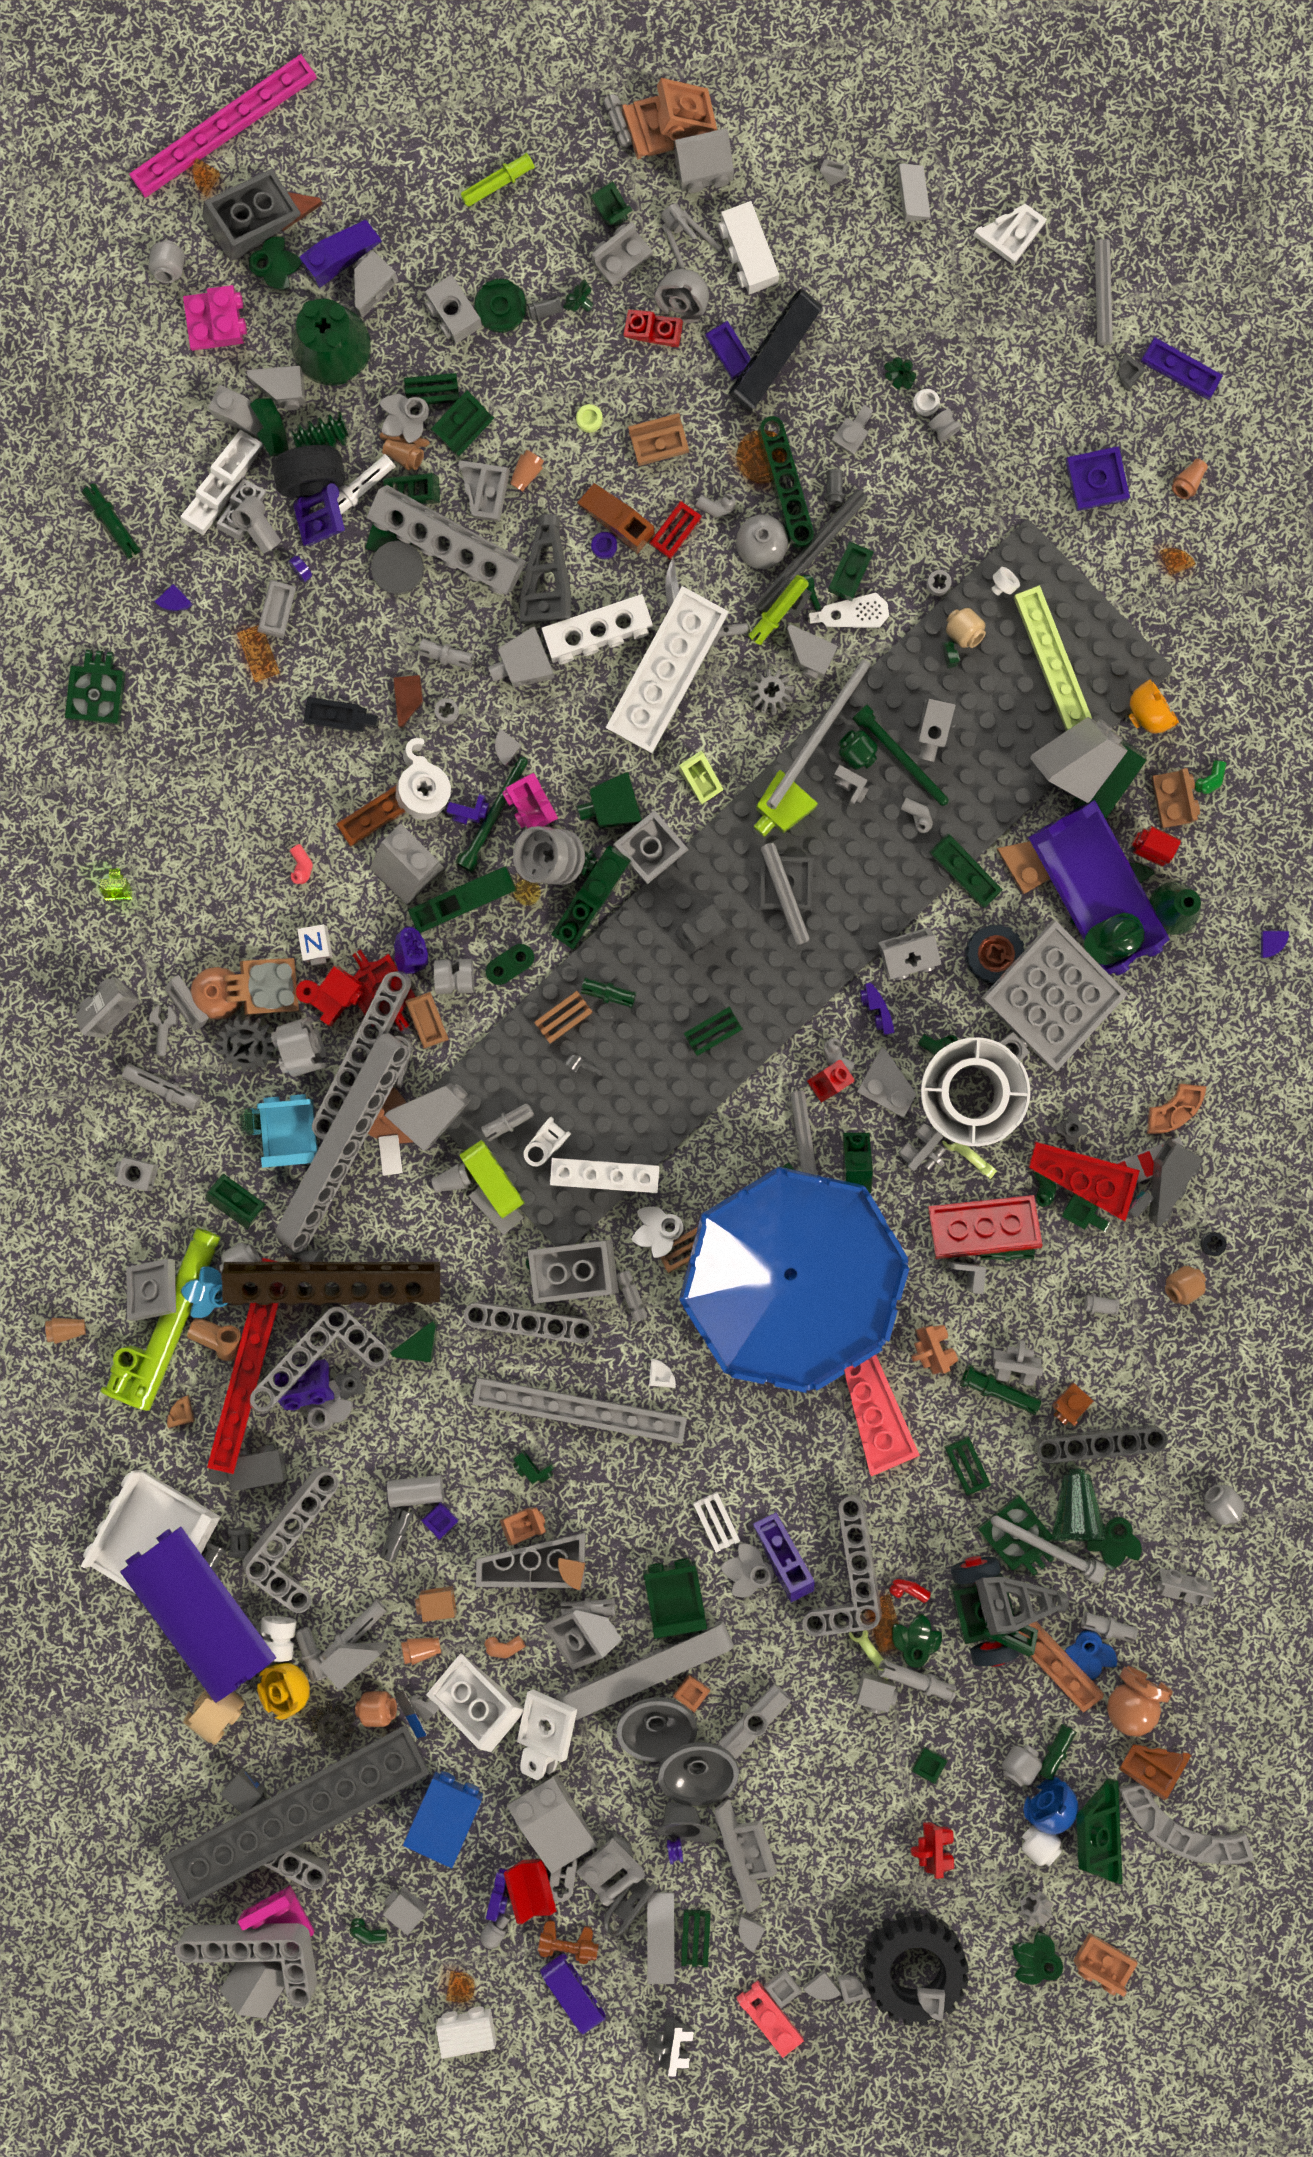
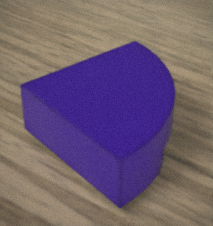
[154,584,193,611]
[1261,931,1289,958]

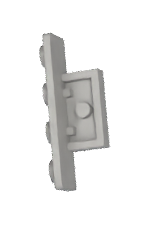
[715,1800,778,1912]

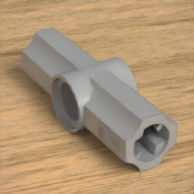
[719,1683,791,1759]

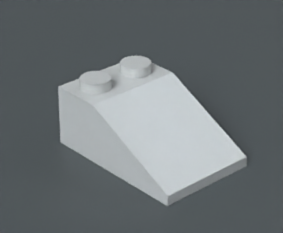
[426,1653,524,1752]

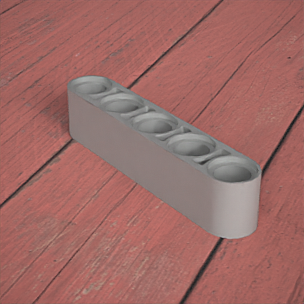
[464,1302,594,1343]

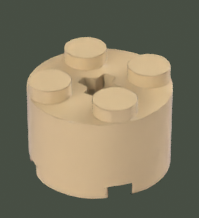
[183,1690,245,1745]

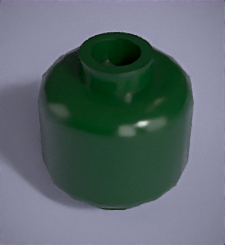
[838,730,878,770]

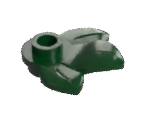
[249,237,302,290]
[1087,1517,1142,1570]
[892,1613,942,1668]
[1012,1931,1063,1985]

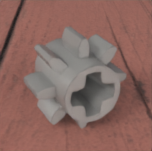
[1019,1891,1054,1927]

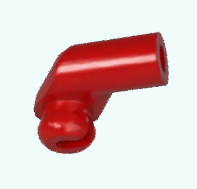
[889,1579,931,1603]

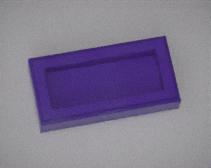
[705,320,751,381]

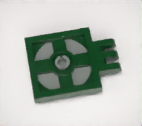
[65,649,125,725]
[977,1494,1055,1576]

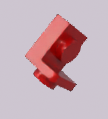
[807,1060,854,1103]

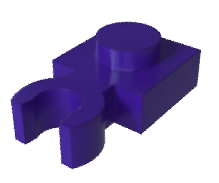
[486,1868,509,1922]

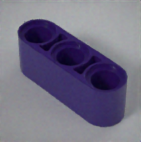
[540,1953,606,2035]

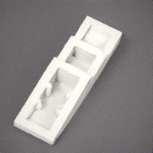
[181,429,263,535]

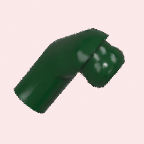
[917,1033,958,1055]
[349,1918,387,1945]

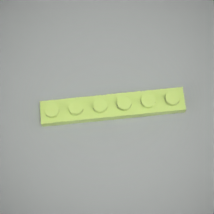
[1013,585,1092,731]

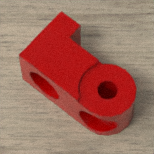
[296,980,346,1027]

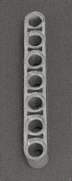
[312,971,411,1139]
[555,1621,734,1721]

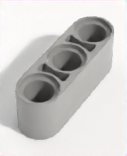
[264,1846,330,1890]

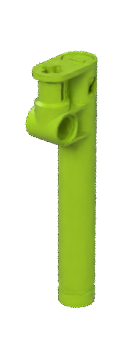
[100,1228,221,1411]

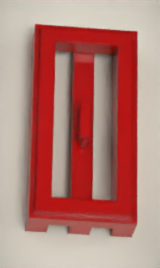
[649,501,702,560]

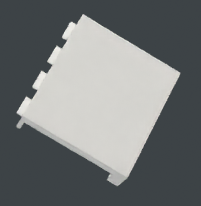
[81,1470,221,1593]

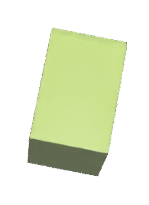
[679,751,723,804]

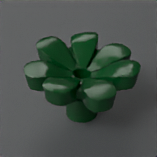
[563,279,593,312]
[884,357,916,390]

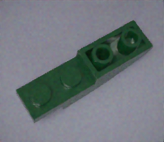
[551,845,632,950]
[408,866,517,933]

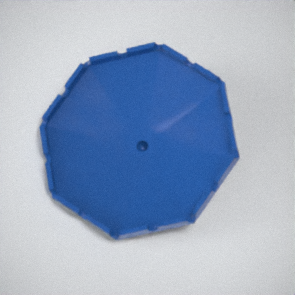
[679,1167,910,1393]

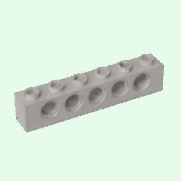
[367,485,526,594]

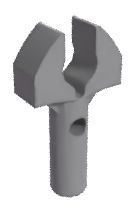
[711,623,749,646]
[149,1005,178,1056]

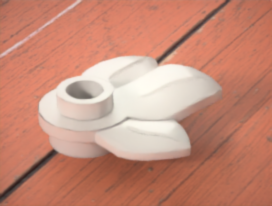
[632,1206,683,1258]

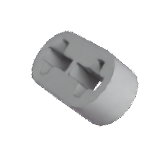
[550,1858,577,1902]

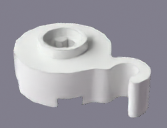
[396,738,451,820]

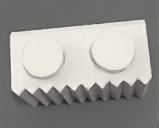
[436,2006,497,2059]

